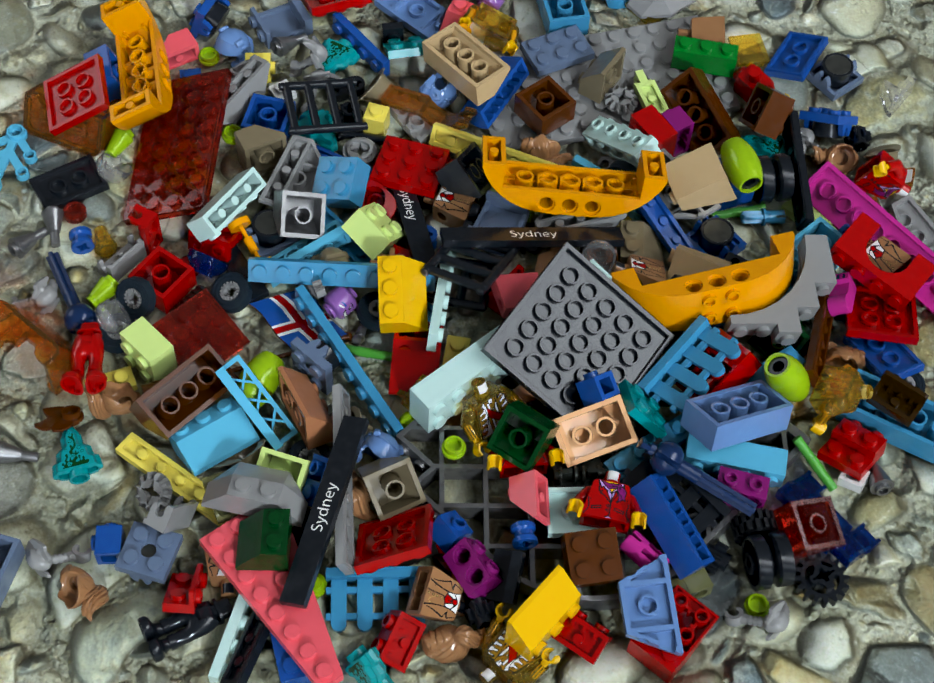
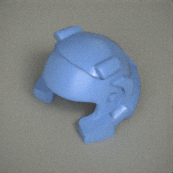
[213,26,254,68]
[417,72,457,109]
[356,428,404,463]

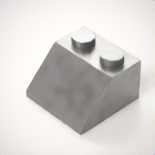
[273,190,326,240]

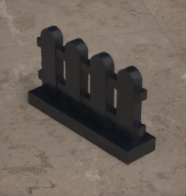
[621,437,731,534]

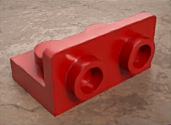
[188,226,242,262]
[162,563,208,614]
[370,610,427,673]
[551,610,613,665]

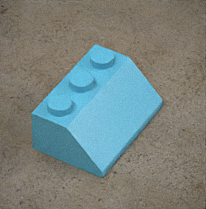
[169,396,260,476]

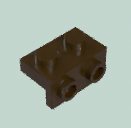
[866,370,929,428]

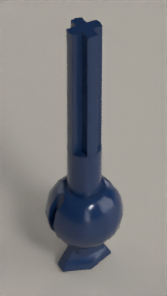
[46,251,97,335]
[636,437,758,517]

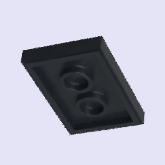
[28,154,110,209]

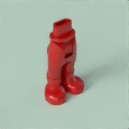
[60,322,107,395]

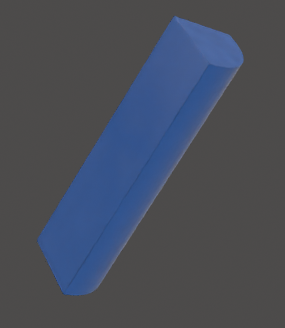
[460,56,530,129]
[630,473,715,580]

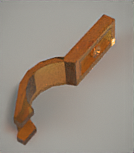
[381,84,477,130]

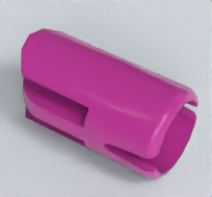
[619,530,670,568]

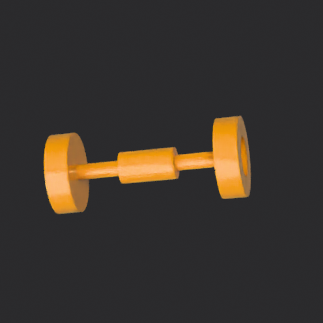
[228,215,272,258]

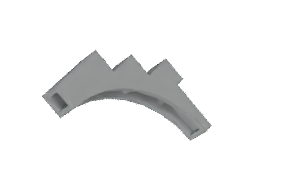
[723,235,837,346]

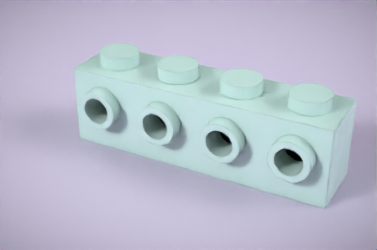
[582,115,661,168]
[186,167,267,242]

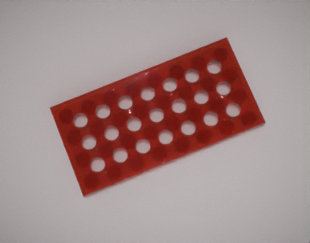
[123,68,232,226]

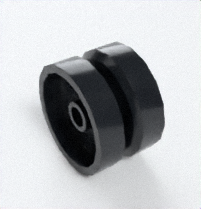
[753,153,795,204]
[742,530,796,591]

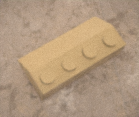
[422,22,510,106]

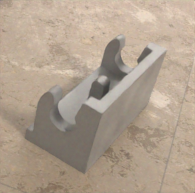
[97,233,147,282]
[143,496,199,534]

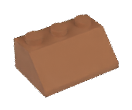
[278,366,333,450]

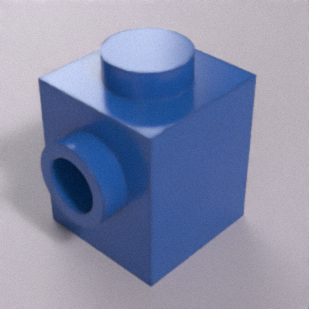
[575,370,620,407]
[432,510,474,554]
[91,523,126,565]

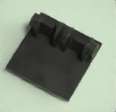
[552,446,605,487]

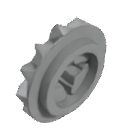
[604,85,638,114]
[342,137,377,165]
[134,471,172,512]

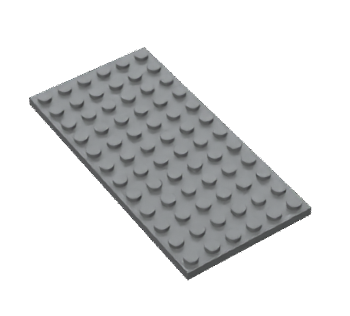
[486,15,741,151]

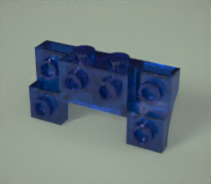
[775,470,881,568]

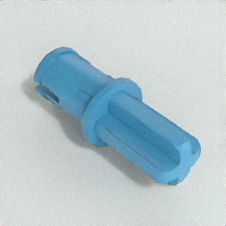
[740,208,786,226]

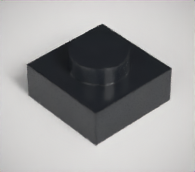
[382,22,404,43]

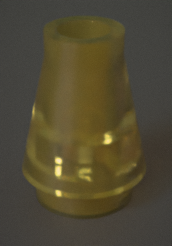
[93,225,117,258]

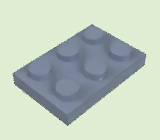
[520,25,595,77]

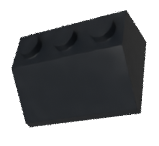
[435,141,491,198]

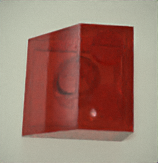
[773,496,846,559]

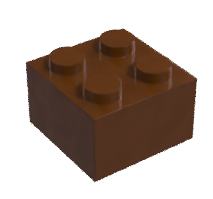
[514,75,576,136]
[738,81,795,140]
[560,527,624,588]

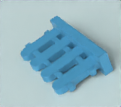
[637,315,741,414]
[326,566,428,633]

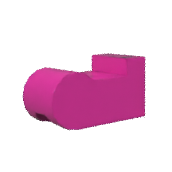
[827,272,857,317]

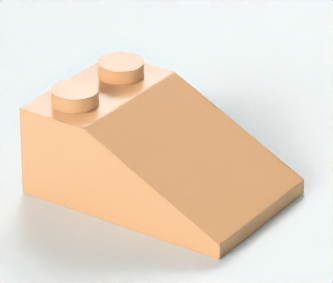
[552,394,639,468]

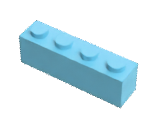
[684,433,788,488]

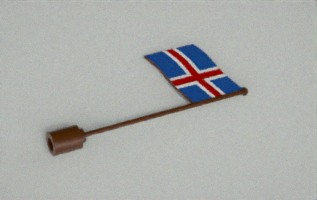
[140,291,353,395]

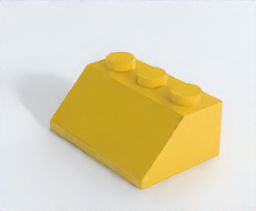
[377,255,428,333]
[504,564,581,661]

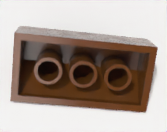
[660,67,742,156]
[129,343,239,440]

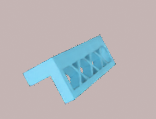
[270,219,352,288]
[215,354,298,451]

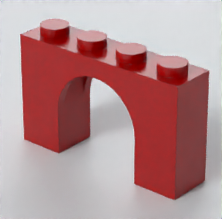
[830,212,934,313]

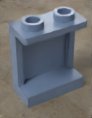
[248,0,313,49]
[468,190,530,257]

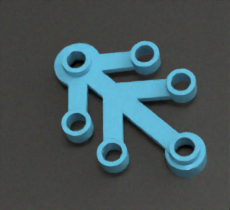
[0,124,38,191]

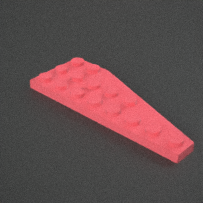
[199,514,344,683]

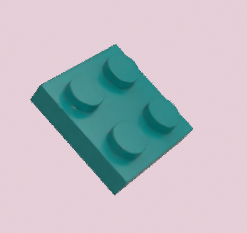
[383,36,424,59]
[618,379,667,439]

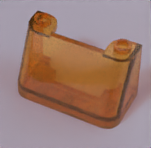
[23,76,121,157]
[0,300,88,396]

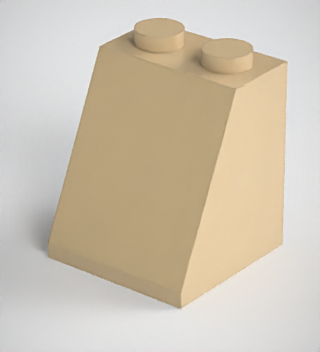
[665,142,737,211]
[665,244,732,280]

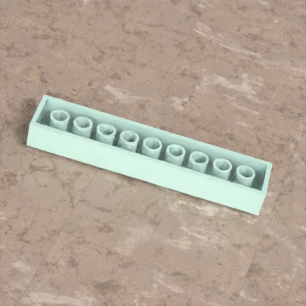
[409,259,612,433]

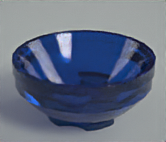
[187,248,228,279]

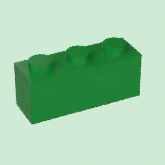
[670,35,739,78]

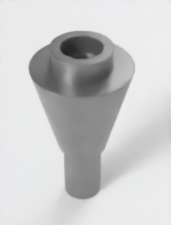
[271,33,308,57]
[41,206,64,248]
[8,227,49,258]
[0,440,39,464]
[869,462,894,496]

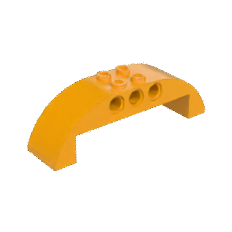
[100,0,173,130]
[482,135,668,217]
[611,231,795,331]

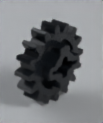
[793,552,850,608]

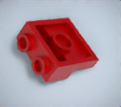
[817,418,887,481]

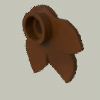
[34,405,84,432]

